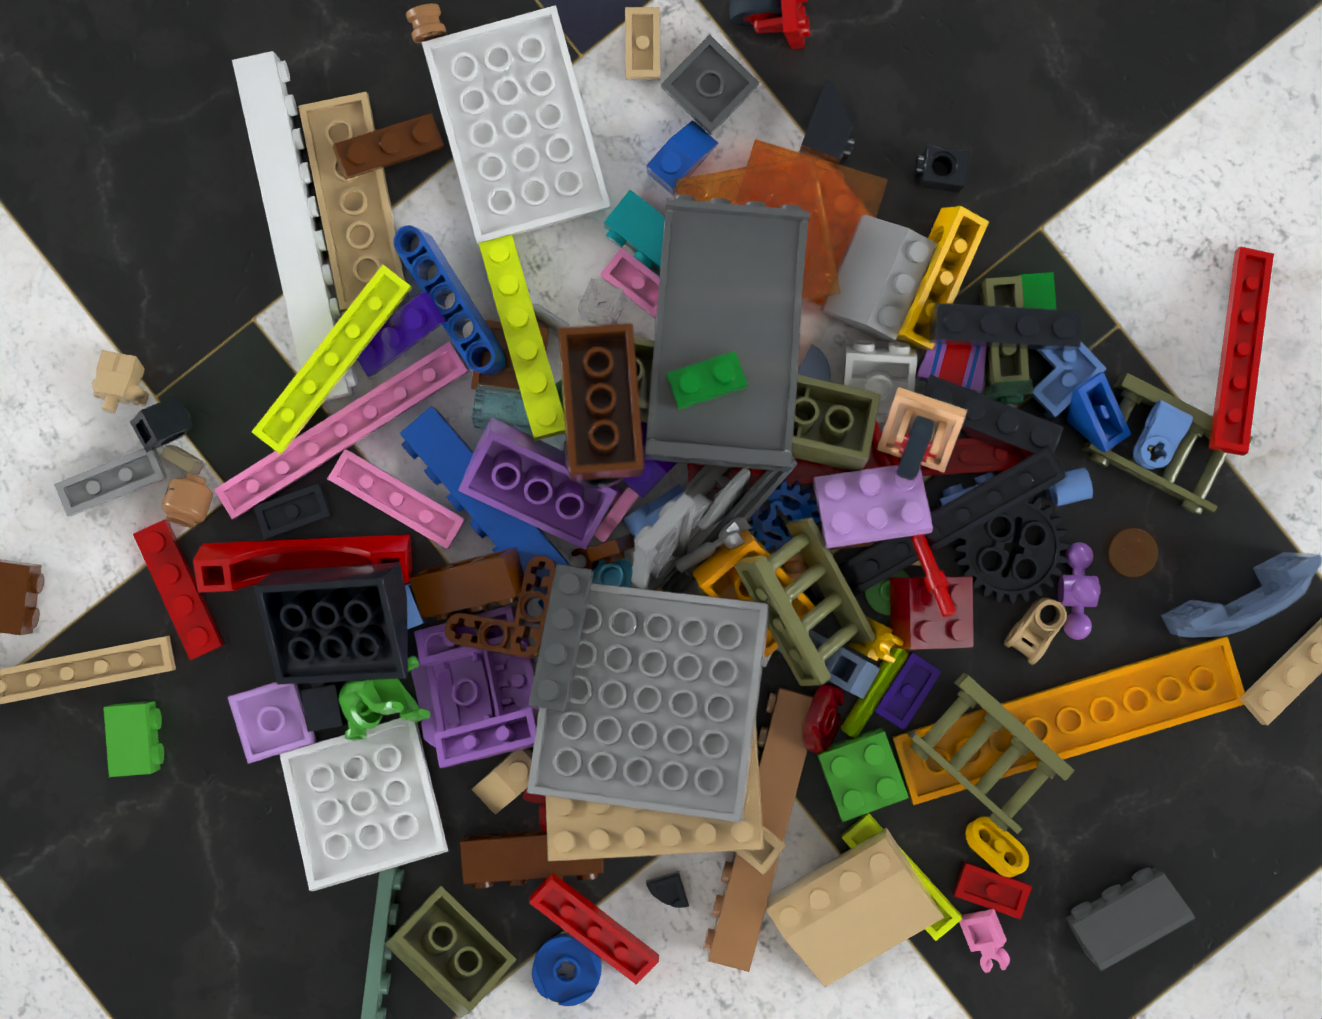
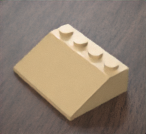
[766,827,944,987]

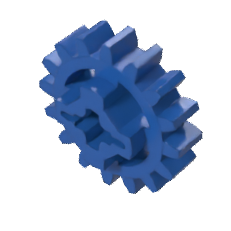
[748,478,820,550]

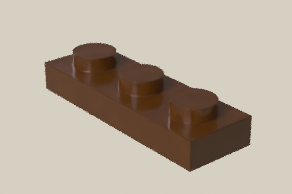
[332,113,444,180]

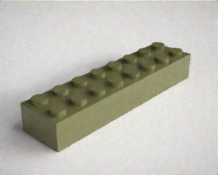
[634,336,881,471]

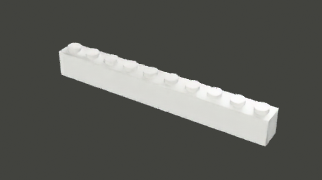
[232,51,357,402]

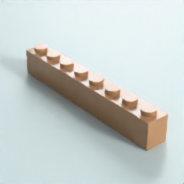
[703,686,815,972]

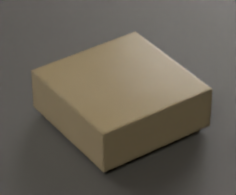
[160,445,205,474]

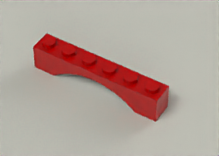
[193,534,414,593]

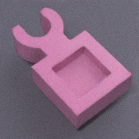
[594,487,640,543]
[959,909,1010,973]

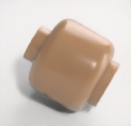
[162,473,213,528]

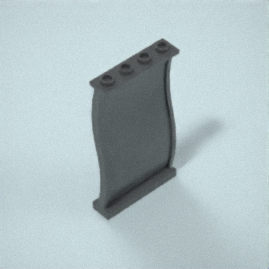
[644,195,810,472]

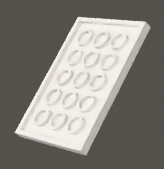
[422,5,612,245]

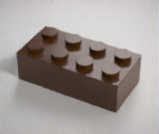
[559,323,644,481]

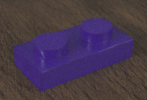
[874,652,942,730]

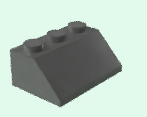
[1065,867,1195,971]

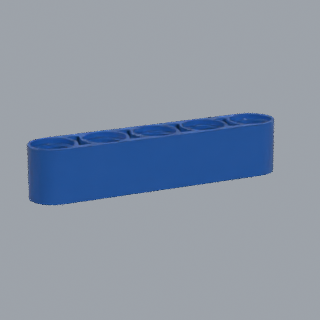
[394,225,506,376]

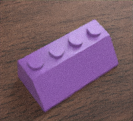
[458,417,617,550]

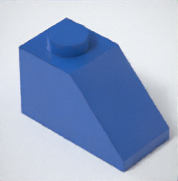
[646,120,718,196]

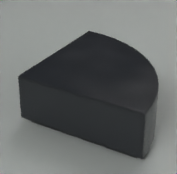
[646,871,689,908]

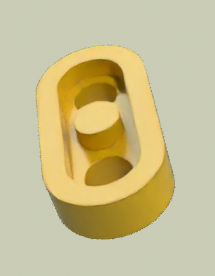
[965,816,1029,878]

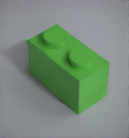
[104,701,164,777]

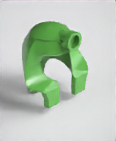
[339,656,430,741]

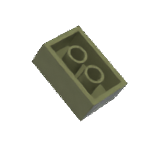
[385,886,517,1018]

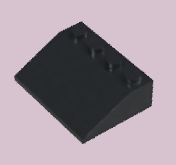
[254,562,408,685]

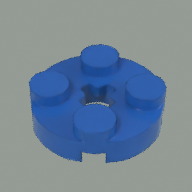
[532,933,602,1006]

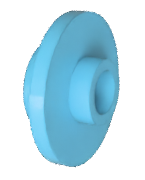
[592,558,633,588]

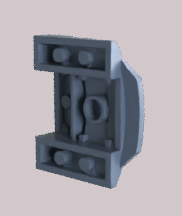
[1161,552,1322,637]

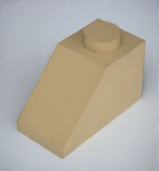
[472,748,533,814]

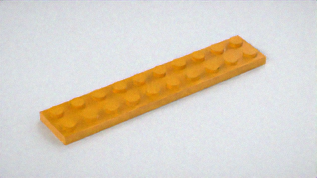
[892,636,1245,805]

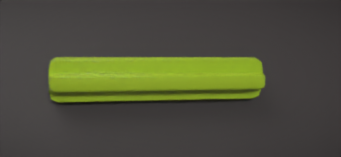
[841,647,909,738]

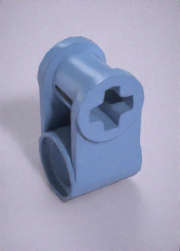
[1132,400,1193,470]

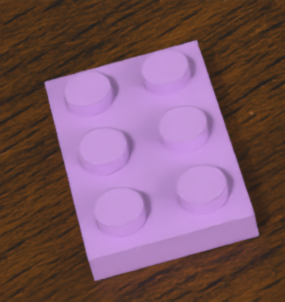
[813,465,933,548]

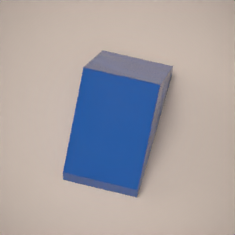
[1066,372,1131,452]

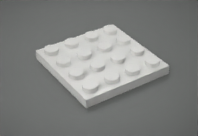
[280,718,448,891]

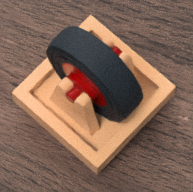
[877,387,967,481]

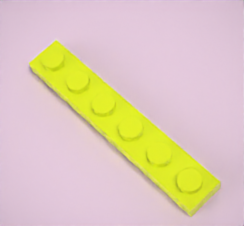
[478,234,565,441]
[252,265,412,454]

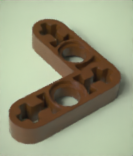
[445,556,557,659]

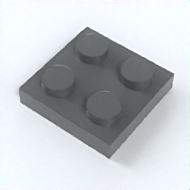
[661,34,760,135]

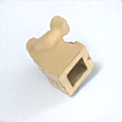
[92,350,149,414]

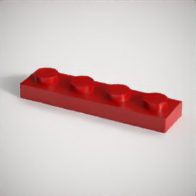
[133,519,225,660]
[529,873,659,985]

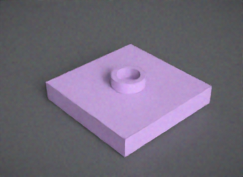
[228,682,317,764]

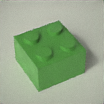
[817,727,909,822]

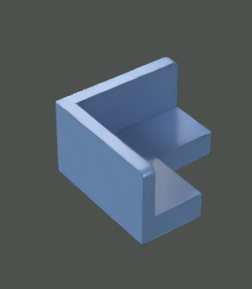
[1029,342,1107,419]

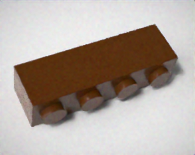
[460,830,605,888]

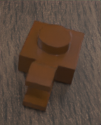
[571,534,635,571]

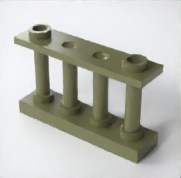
[1082,373,1253,515]
[734,517,877,686]
[907,673,1075,834]

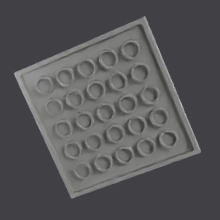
[527,583,770,823]

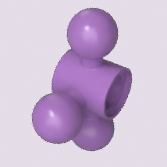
[1057,542,1101,640]

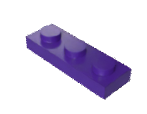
[357,292,446,377]

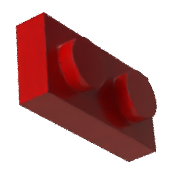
[952,861,1032,919]

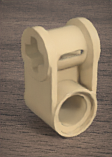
[1004,597,1067,665]

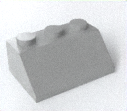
[820,214,937,340]

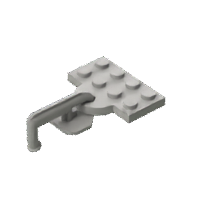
[630,457,795,591]

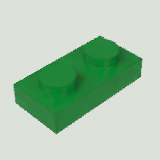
[666,351,748,411]

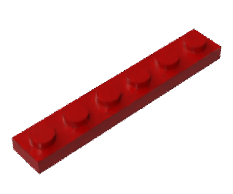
[1209,246,1274,456]

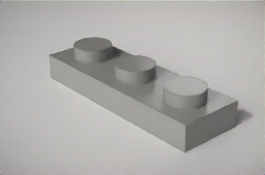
[54,448,168,516]

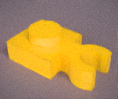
[849,617,904,663]

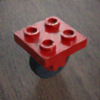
[729,0,810,50]

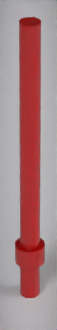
[871,422,956,618]

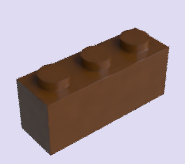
[409,547,524,620]

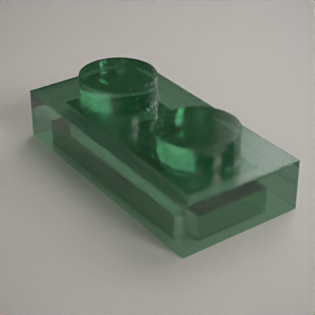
[984,380,1033,406]

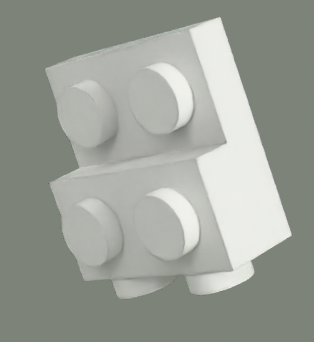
[843,339,917,423]

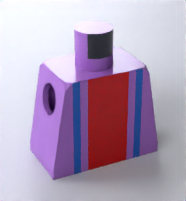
[915,344,986,394]

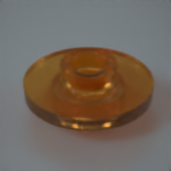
[1108,528,1158,577]

